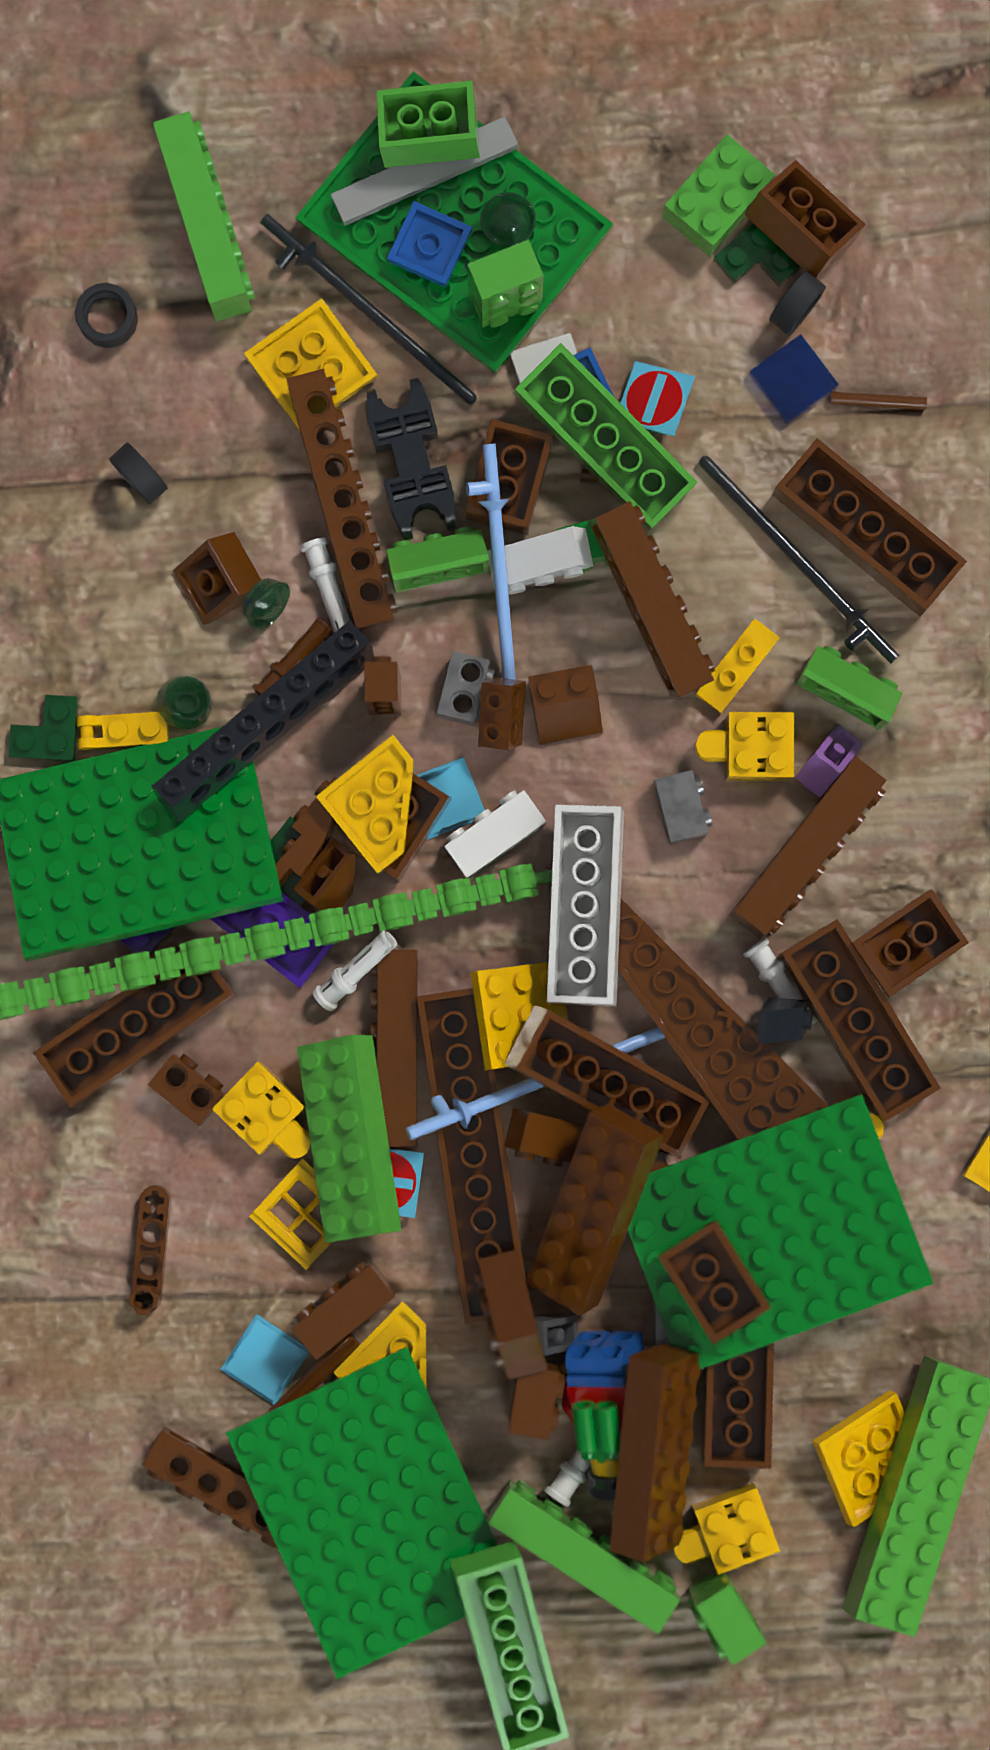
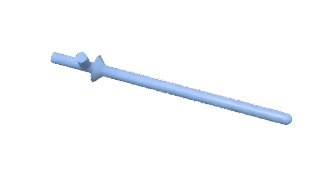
[466,444,516,680]
[406,1027,666,1140]

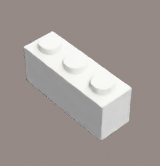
[487,526,593,594]
[444,790,546,879]

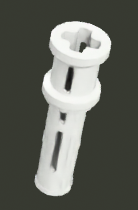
[299,537,351,633]
[313,930,397,1011]
[743,938,818,1025]
[544,1450,590,1507]

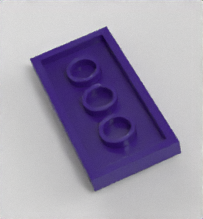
[210,893,335,988]

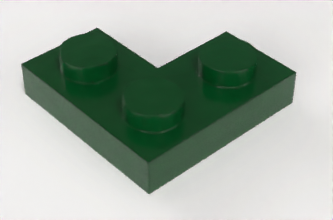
[713,223,801,287]
[8,695,79,762]

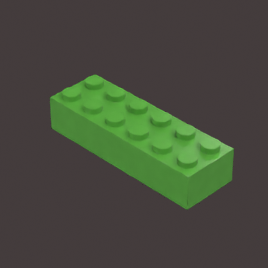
[153,111,255,322]
[513,343,698,531]
[297,1035,402,1243]
[488,1479,680,1634]
[450,1541,569,1750]

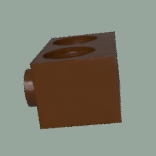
[478,678,526,750]
[148,1053,226,1126]

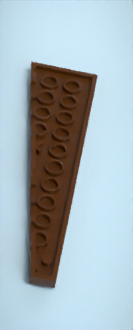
[545,862,829,1139]

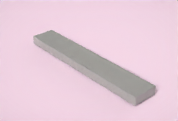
[331,116,518,226]

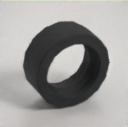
[769,272,826,335]
[75,283,138,348]
[109,442,168,504]

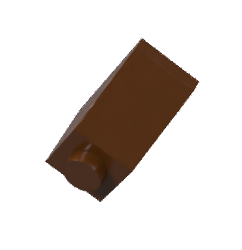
[294,837,356,910]

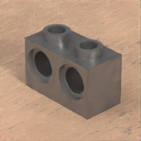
[437,651,495,727]

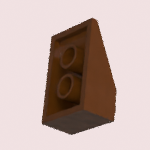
[851,889,969,998]

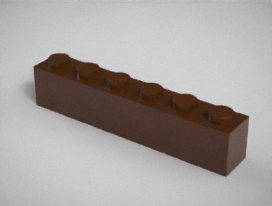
[371,950,418,1147]

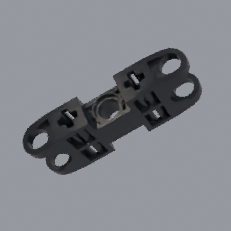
[367,378,456,540]

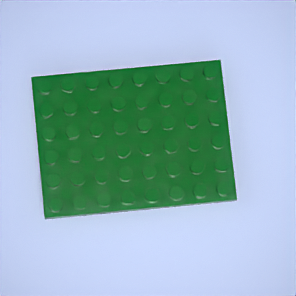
[295,71,613,375]
[0,727,284,962]
[628,1094,934,1369]
[226,1346,498,1679]

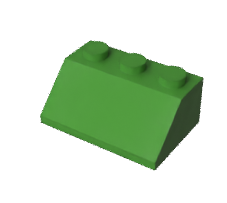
[386,527,489,593]
[796,646,903,731]

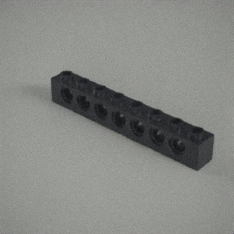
[152,620,374,823]

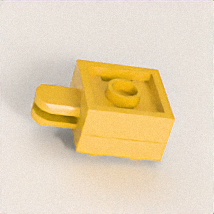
[695,712,794,781]
[212,1061,311,1159]
[673,1482,780,1575]

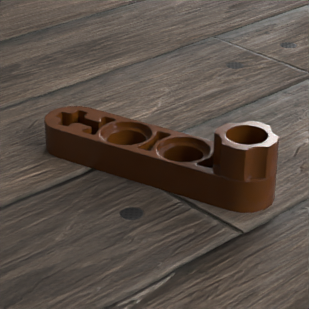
[129,1185,171,1315]

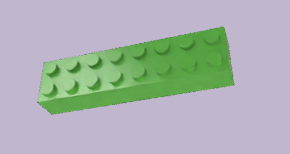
[842,1355,990,1637]

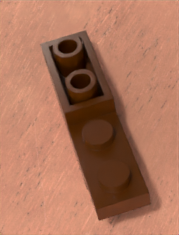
[276,777,337,886]

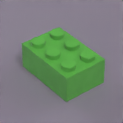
[376,80,480,168]
[662,134,776,258]
[467,240,544,328]
[688,1570,767,1666]

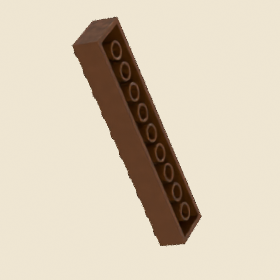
[417,988,526,1325]

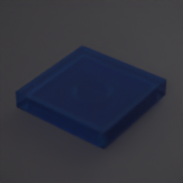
[749,334,839,424]

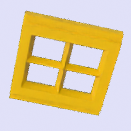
[249,1159,332,1270]

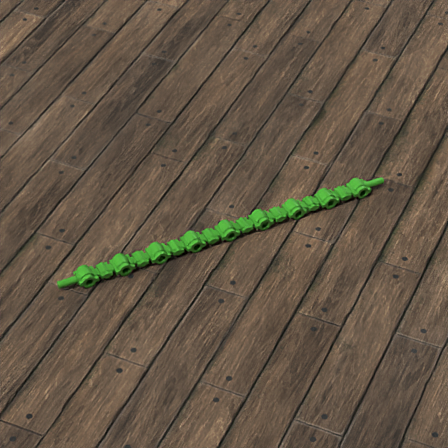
[0,864,553,1020]

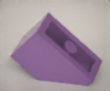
[795,724,863,798]

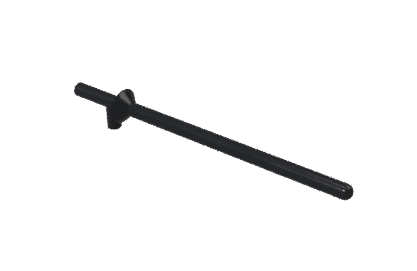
[260,214,477,405]
[699,456,900,664]

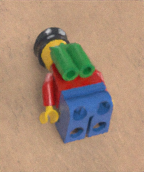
[560,1331,644,1500]

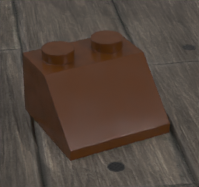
[173,532,265,625]
[528,665,603,745]

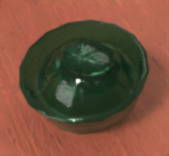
[480,192,536,247]
[242,578,290,630]
[157,675,213,730]

